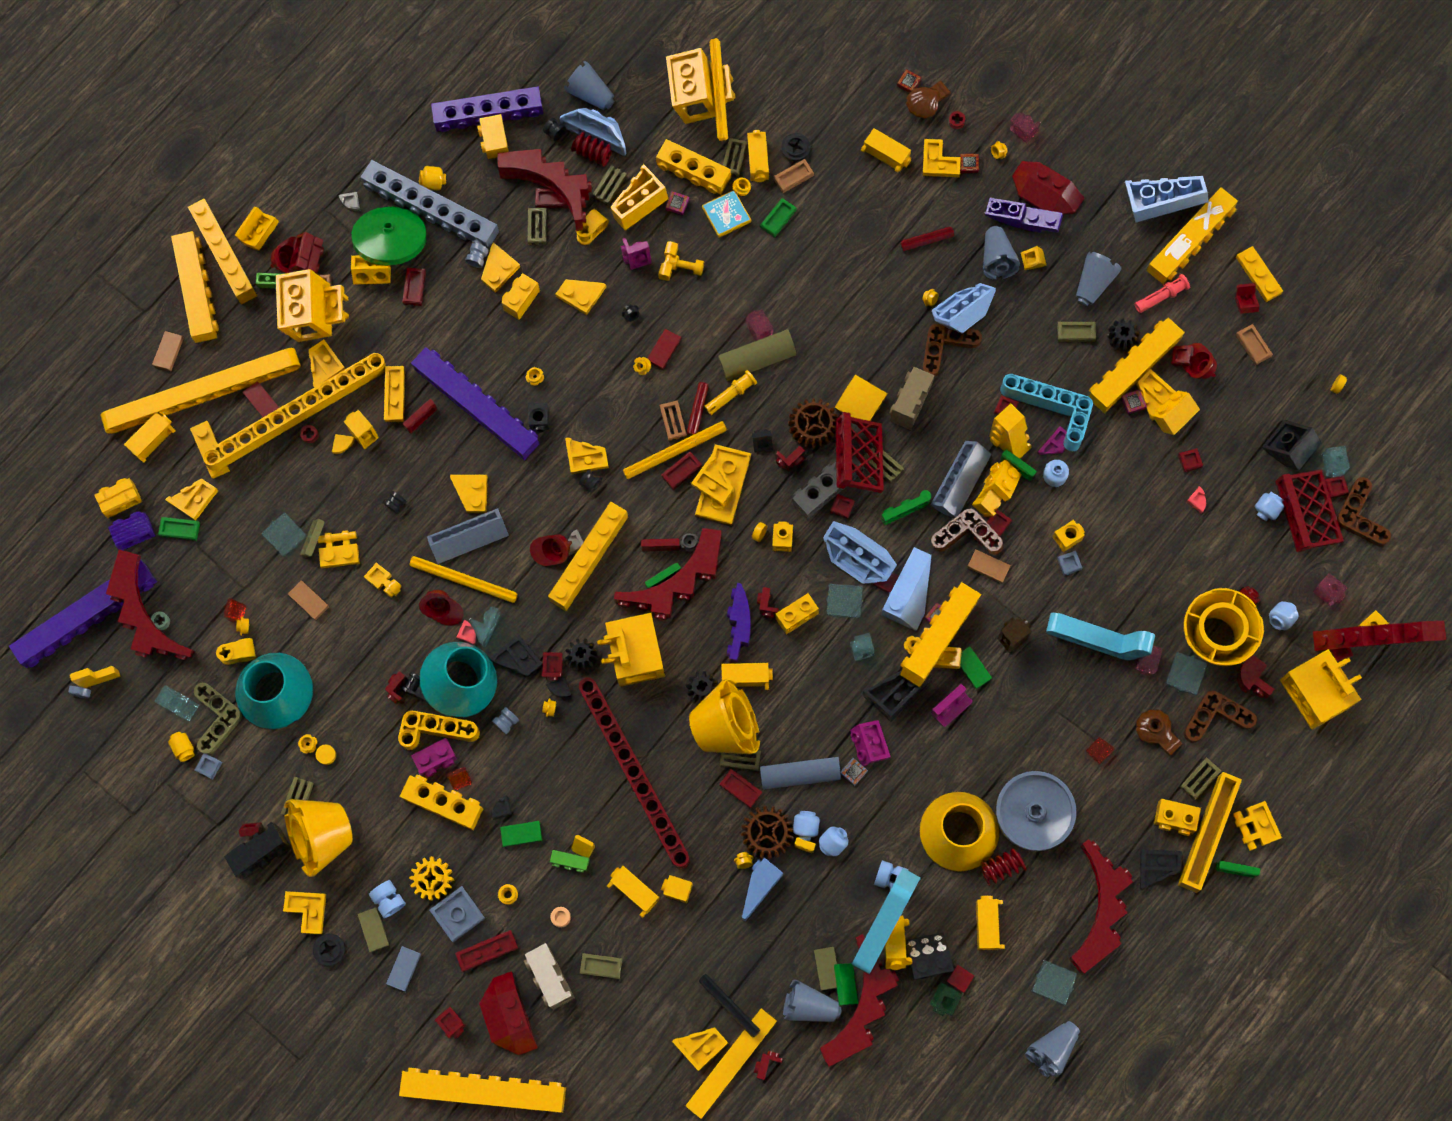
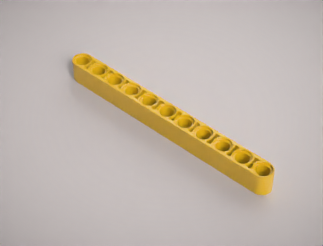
[101,348,301,434]
[203,353,386,471]

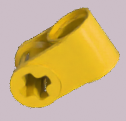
[576,209,609,245]
[216,638,256,665]

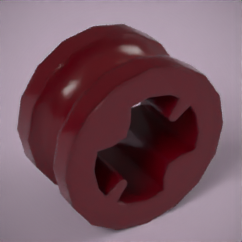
[949,111,965,129]
[300,425,319,443]

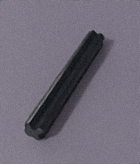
[699,974,760,1038]

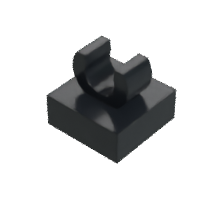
[752,429,773,452]

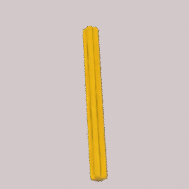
[709,38,728,141]
[623,421,726,479]
[409,556,518,603]

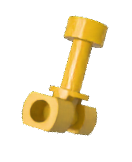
[658,242,704,281]

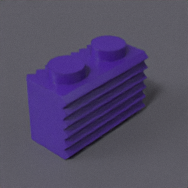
[108,511,156,550]

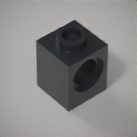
[528,402,549,433]

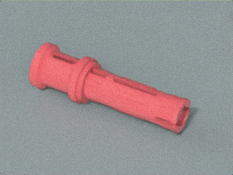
[1134,274,1190,314]

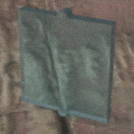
[261,512,307,557]
[826,584,863,618]
[1165,652,1208,695]
[1032,960,1077,1005]

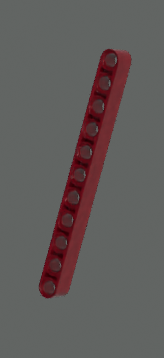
[579,678,690,869]

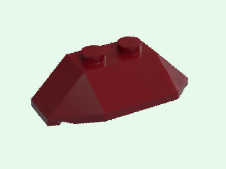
[1012,161,1084,215]
[479,971,538,1055]

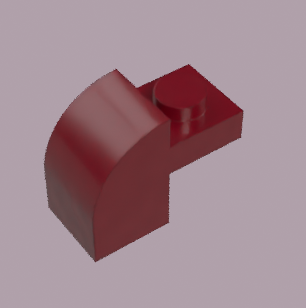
[1237,655,1275,699]

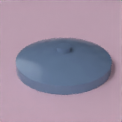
[996,771,1076,851]

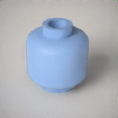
[1043,460,1069,487]
[1255,492,1284,521]
[1269,601,1299,630]
[793,811,820,841]
[819,827,849,856]

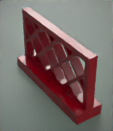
[836,412,884,493]
[1275,470,1344,552]

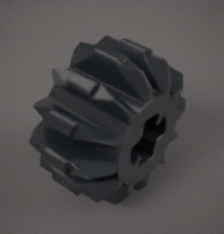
[1107,318,1140,351]
[565,638,598,671]
[686,671,718,703]

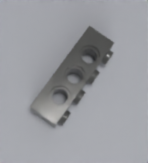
[792,453,865,520]

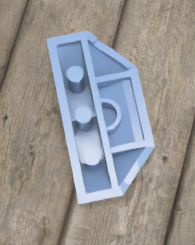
[559,108,626,156]
[932,283,996,333]
[823,521,897,584]

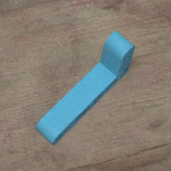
[1000,374,1093,451]
[1046,613,1155,660]
[852,868,921,974]

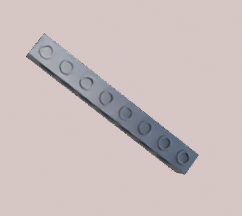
[360,160,499,249]

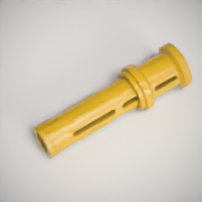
[704,370,757,415]

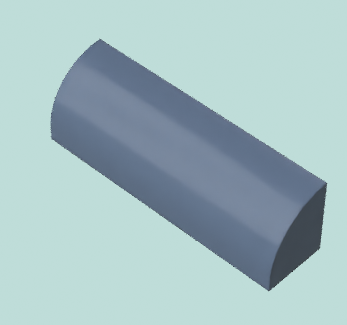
[931,441,991,518]
[427,508,509,564]
[760,757,841,790]

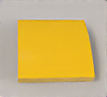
[835,375,888,421]

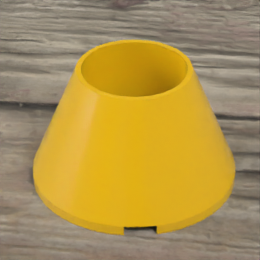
[1184,588,1264,666]
[689,678,760,754]
[920,792,999,871]
[284,799,352,877]

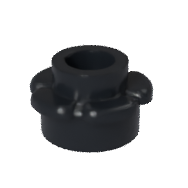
[622,304,640,322]

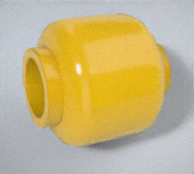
[419,166,446,191]

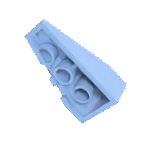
[881,547,931,631]

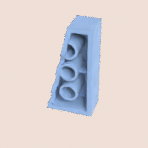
[1125,176,1209,222]

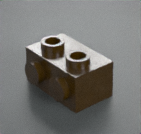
[997,616,1032,654]

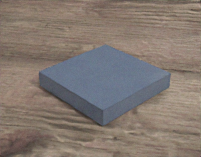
[430,886,485,942]

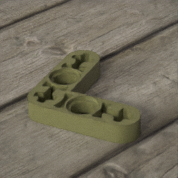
[194,683,242,755]

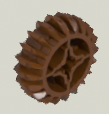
[788,398,838,449]
[741,806,794,860]

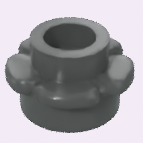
[680,533,699,552]

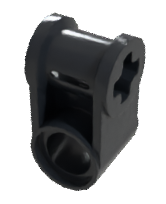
[401,672,429,704]

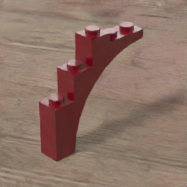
[497,149,592,231]
[614,528,722,620]
[106,550,195,660]
[1313,621,1446,651]
[1069,839,1133,975]
[819,934,899,1067]

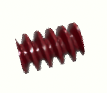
[571,132,611,167]
[981,849,1026,886]

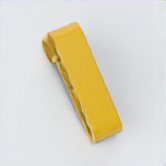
[398,711,480,750]

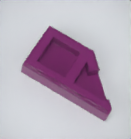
[1038,426,1074,455]

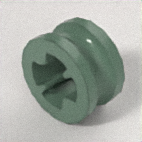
[151,612,170,630]

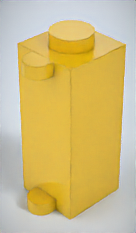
[861,128,912,172]
[747,130,769,182]
[124,412,176,463]
[722,663,773,690]
[607,866,660,918]
[976,896,1005,950]
[884,916,912,970]

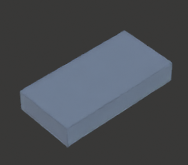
[386,946,421,992]

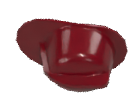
[270,236,297,273]
[1183,343,1217,379]
[530,534,572,566]
[419,589,464,626]

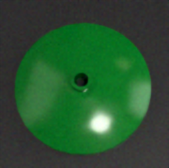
[352,207,426,266]

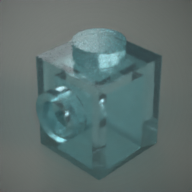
[1322,446,1350,477]

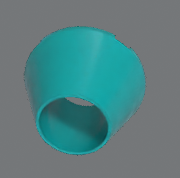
[420,642,497,718]
[235,653,313,729]

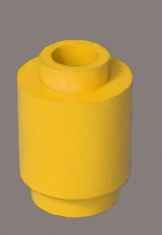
[168,732,195,762]

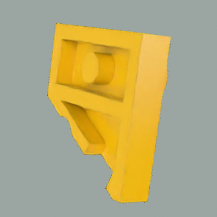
[481,243,520,293]
[556,279,606,315]
[309,339,345,387]
[1137,369,1176,421]
[565,438,609,474]
[691,454,734,506]
[450,475,488,513]
[165,479,218,521]
[672,1027,728,1071]

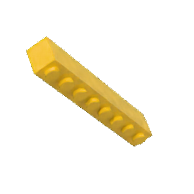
[399,1068,566,1113]

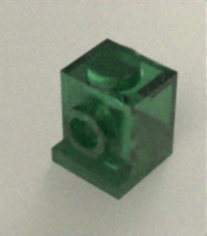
[930,982,962,1016]

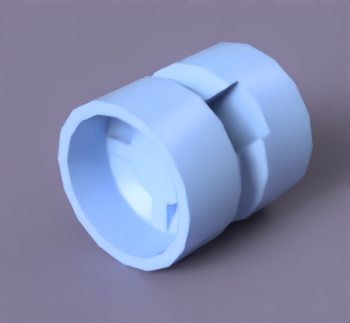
[874,860,909,890]
[369,880,406,918]

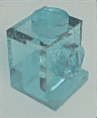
[850,633,875,661]

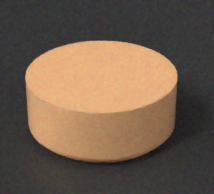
[550,907,571,928]

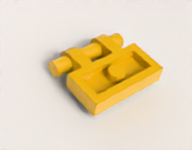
[318,530,360,569]
[1233,801,1282,851]

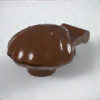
[906,80,951,118]
[1136,709,1182,756]

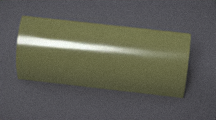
[718,329,796,381]

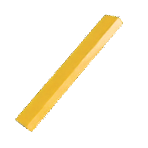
[686,1008,777,1119]

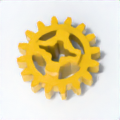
[409,857,454,901]

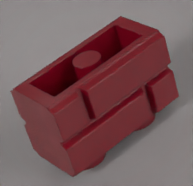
[289,232,324,273]

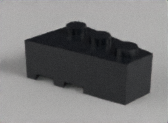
[863,671,932,722]
[224,822,291,879]

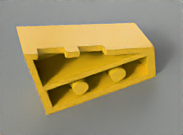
[989,404,1032,459]

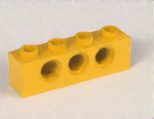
[656,139,731,195]
[400,774,483,831]

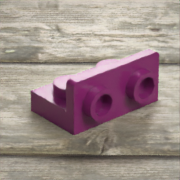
[620,238,652,270]
[931,684,972,727]
[850,720,891,766]
[411,738,457,778]

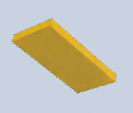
[695,444,751,526]

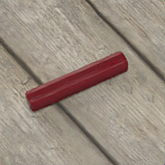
[900,227,954,251]
[687,382,708,436]

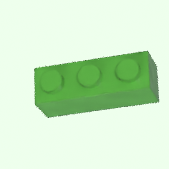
[256,273,281,289]
[550,850,590,873]

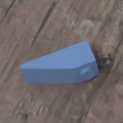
[742,858,783,921]

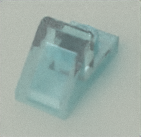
[470,606,500,648]
[154,685,199,721]

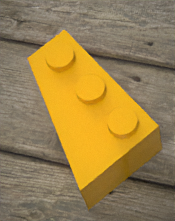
[610,164,668,230]

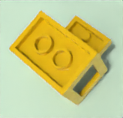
[666,48,735,124]
[276,269,349,342]
[597,613,665,687]
[1280,649,1362,730]

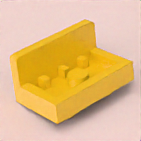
[235,207,279,251]
[982,460,1022,502]

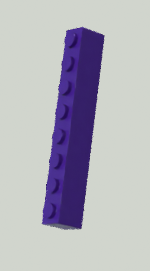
[411,347,539,461]
[9,559,157,668]

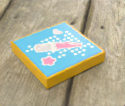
[702,190,751,238]

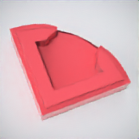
[1187,486,1206,514]
[457,620,476,646]

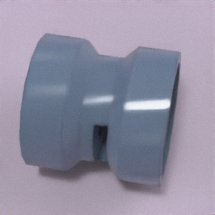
[465,243,489,268]
[492,707,519,734]

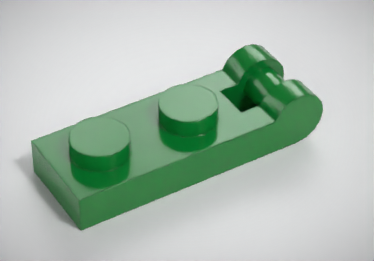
[881,490,931,526]

